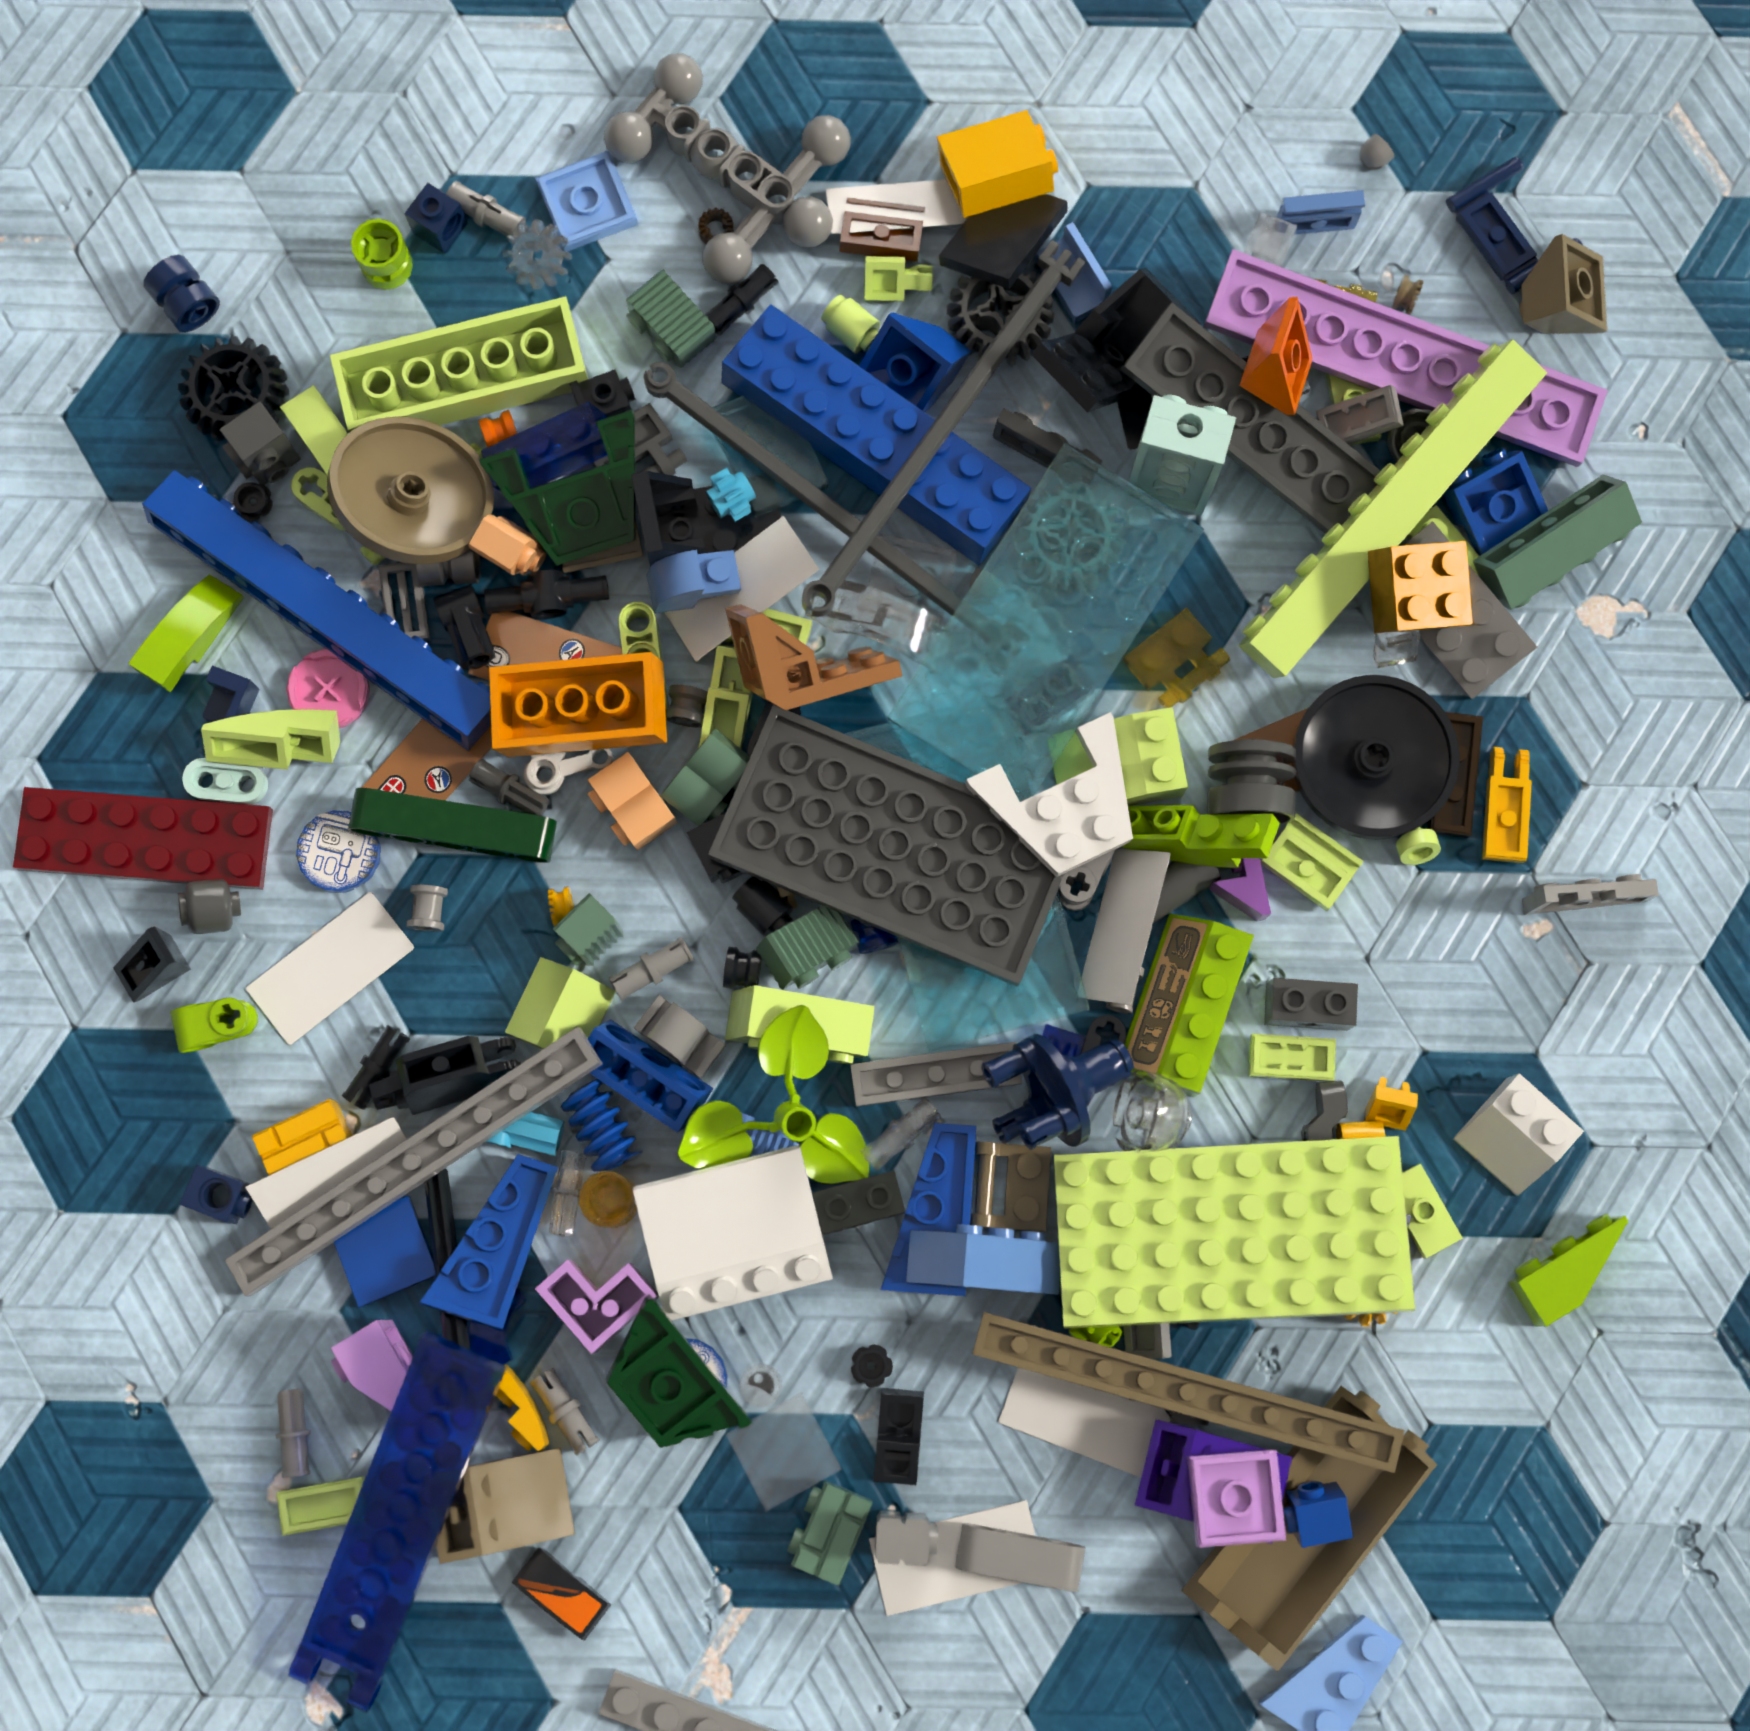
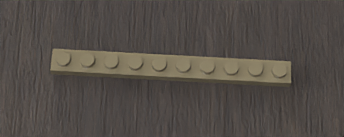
[972,1312,1405,1473]

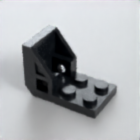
[1031,268,1201,413]
[631,471,781,567]

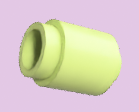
[821,295,880,354]

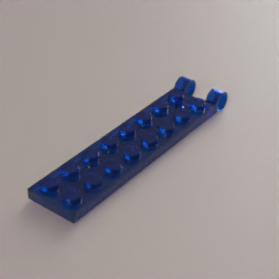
[288,1331,507,1713]

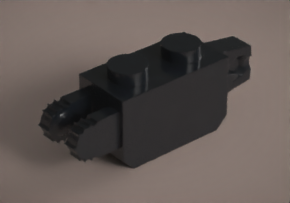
[369,1036,521,1115]

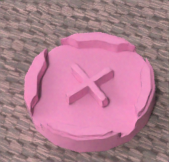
[286,649,370,728]

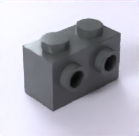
[220,401,301,485]

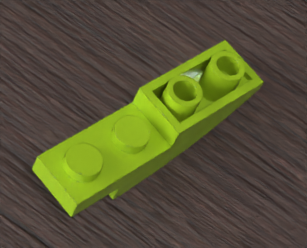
[1121,805,1280,868]

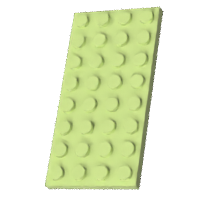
[1054,1136,1415,1329]

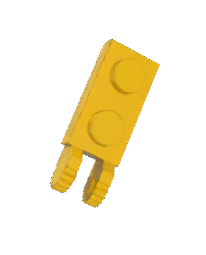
[1482,747,1532,863]

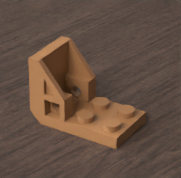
[725,604,903,710]

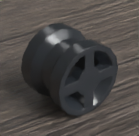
[723,946,762,989]

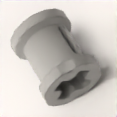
[406,885,448,932]

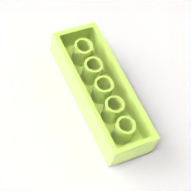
[330,296,588,433]

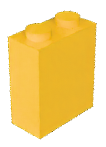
[937,110,1058,218]

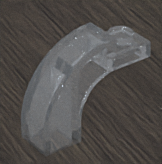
[805,580,955,672]

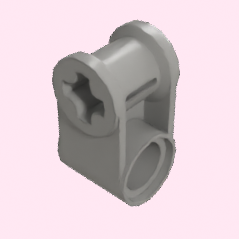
[1056,849,1115,911]

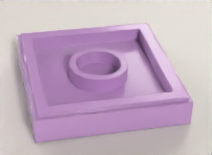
[1187,1450,1286,1548]

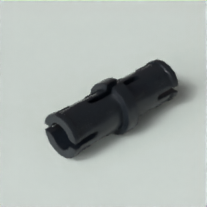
[705,264,778,336]
[341,1025,410,1110]

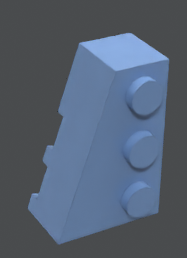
[906,1224,1060,1295]

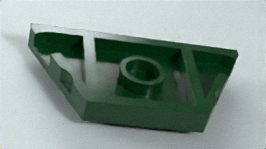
[606,1294,752,1448]

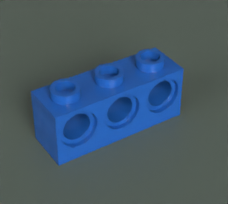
[588,1020,714,1133]

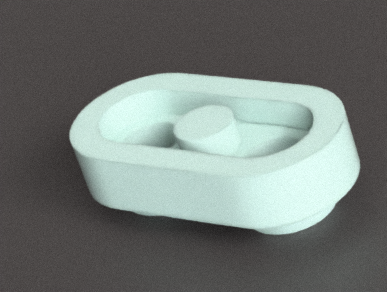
[182,758,268,805]

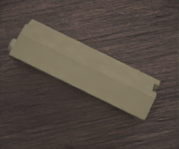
[1181,1386,1437,1672]

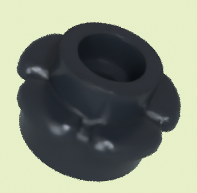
[233,482,273,521]
[851,1344,893,1387]

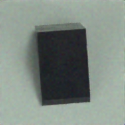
[113,926,191,1003]

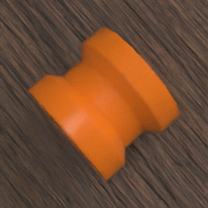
[479,410,522,455]

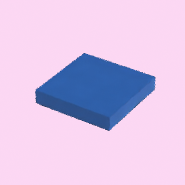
[334,1195,435,1307]

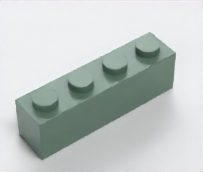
[1473,474,1642,610]

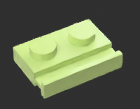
[1261,813,1364,912]

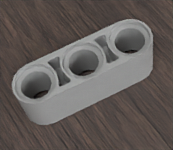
[955,1523,1086,1592]

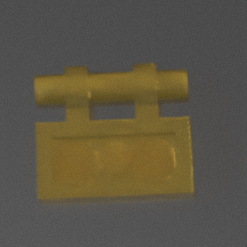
[1123,607,1230,708]

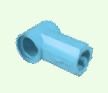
[486,1112,565,1156]

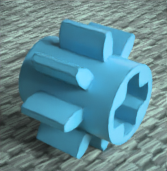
[705,467,756,522]

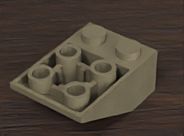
[425,1448,575,1564]

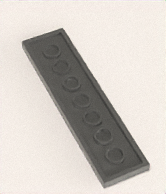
[1120,303,1380,534]

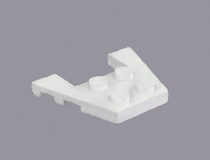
[965,712,1133,877]

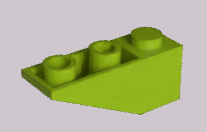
[1508,1213,1628,1327]

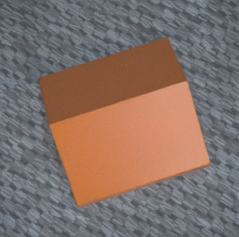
[1239,297,1313,415]

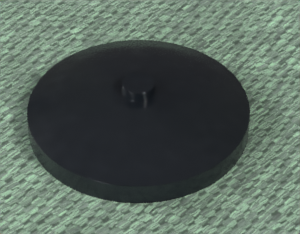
[1292,675,1460,840]

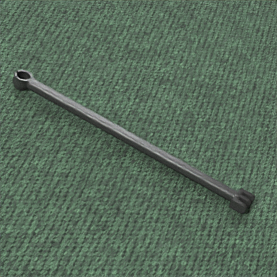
[801,240,1086,617]
[644,362,1031,670]

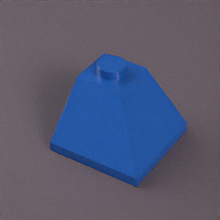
[859,312,972,413]

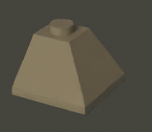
[1520,234,1607,334]

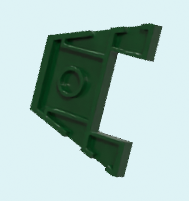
[479,409,636,566]

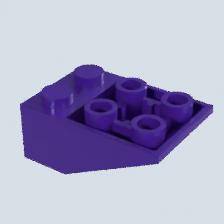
[1135,1419,1293,1544]

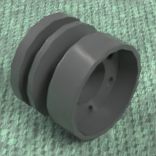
[1207,739,1296,824]

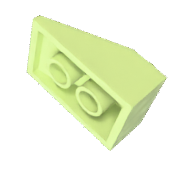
[1047,707,1188,806]

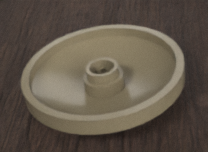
[327,416,494,564]

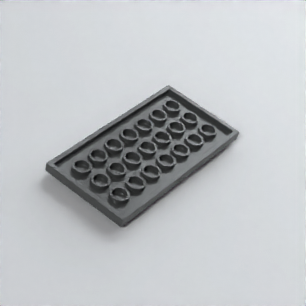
[708,704,1064,987]

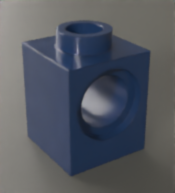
[404,183,467,254]
[180,1165,253,1224]

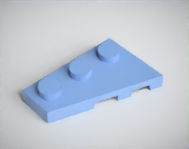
[1258,1615,1403,1731]

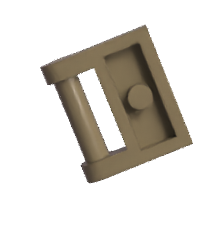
[970,1141,1051,1232]

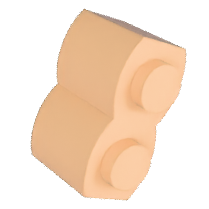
[469,514,547,576]
[587,752,678,851]

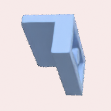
[1034,222,1112,324]

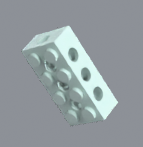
[1124,395,1236,516]

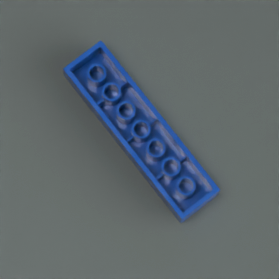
[721,304,1032,566]

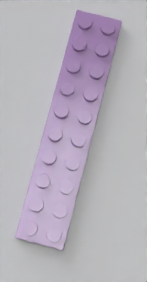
[1203,249,1608,467]

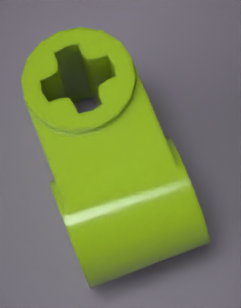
[170,998,258,1053]

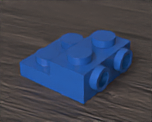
[1443,447,1549,556]

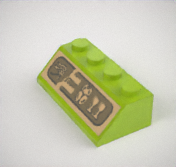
[1124,913,1254,1097]

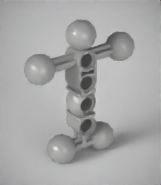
[604,53,851,284]

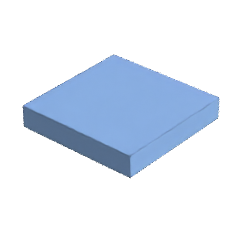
[535,151,638,252]

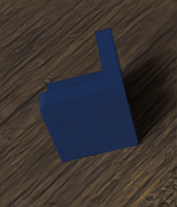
[203,666,260,722]

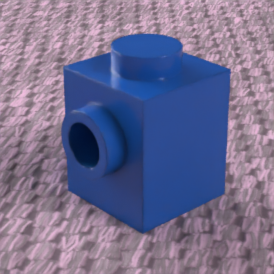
[1283,1481,1353,1548]

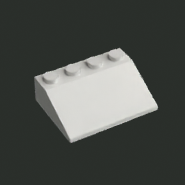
[633,1145,833,1321]

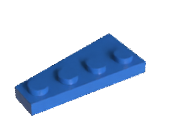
[881,1123,977,1296]
[420,1154,558,1331]

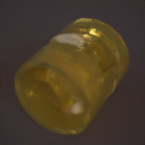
[579,1171,637,1228]

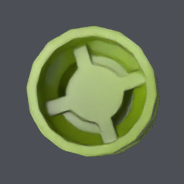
[351,218,413,290]

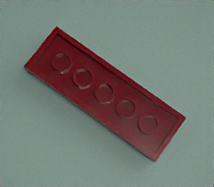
[13,787,273,890]

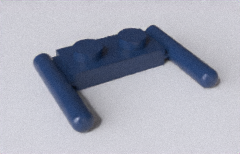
[1446,157,1583,294]

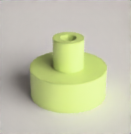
[1396,827,1441,865]

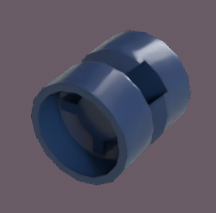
[143,254,220,333]

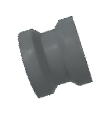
[666,684,708,728]

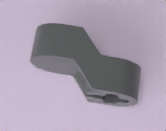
[1301,1080,1348,1141]

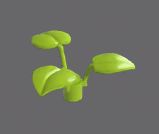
[677,1005,869,1184]

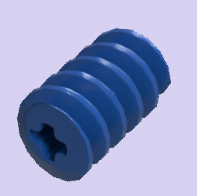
[560,1079,643,1172]

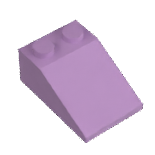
[331,1320,455,1439]

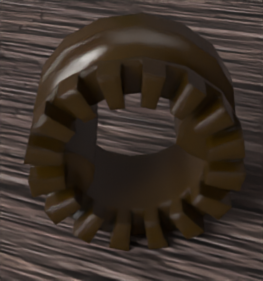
[698,208,734,245]

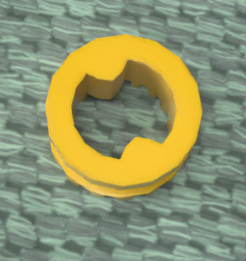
[548,886,574,926]

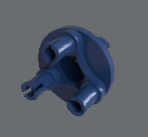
[981,1034,1134,1150]

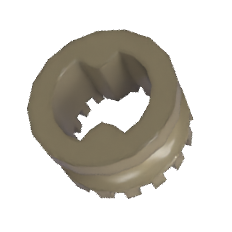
[1391,274,1423,315]

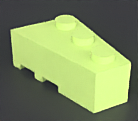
[725,985,875,1064]

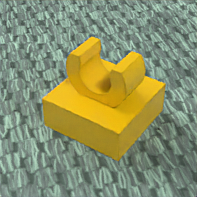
[1364,1077,1418,1131]

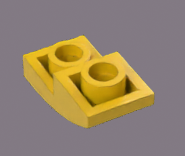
[489,1365,550,1452]

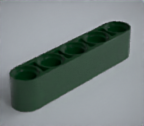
[348,788,557,863]

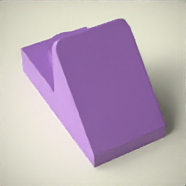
[1209,858,1271,921]

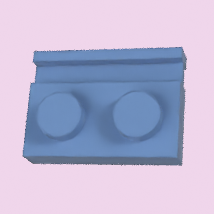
[1275,190,1365,236]

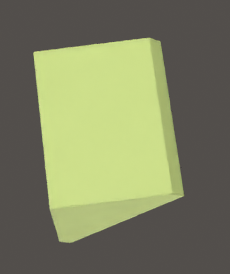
[505,957,616,1050]

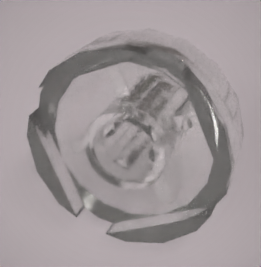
[1113,1070,1192,1154]

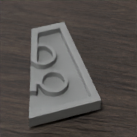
[1522,874,1659,915]

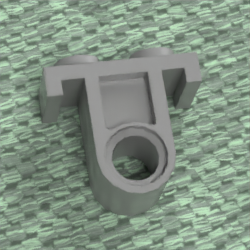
[634,995,726,1079]

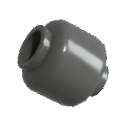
[178,879,241,934]

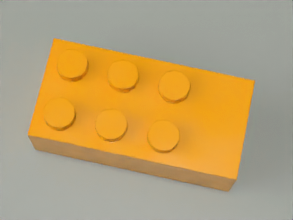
[489,652,667,757]

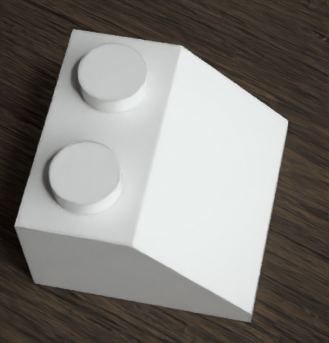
[1453,1073,1584,1196]

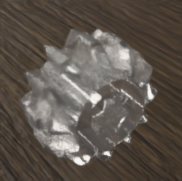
[502,220,573,290]

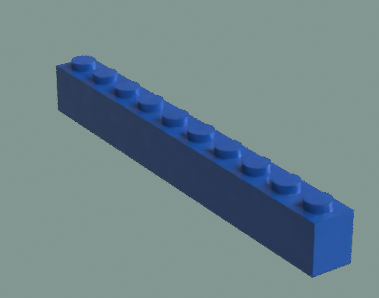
[142,470,491,751]

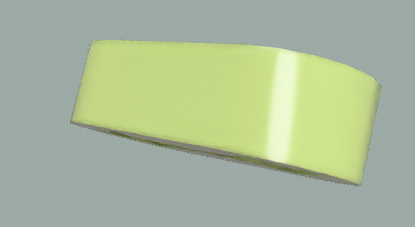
[291,467,345,530]

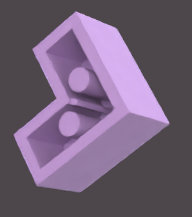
[535,1260,659,1354]

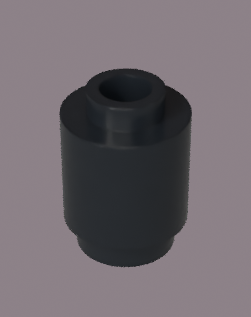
[732,876,793,937]

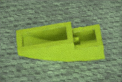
[128,574,244,693]

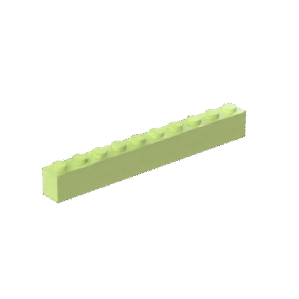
[1238,339,1547,678]

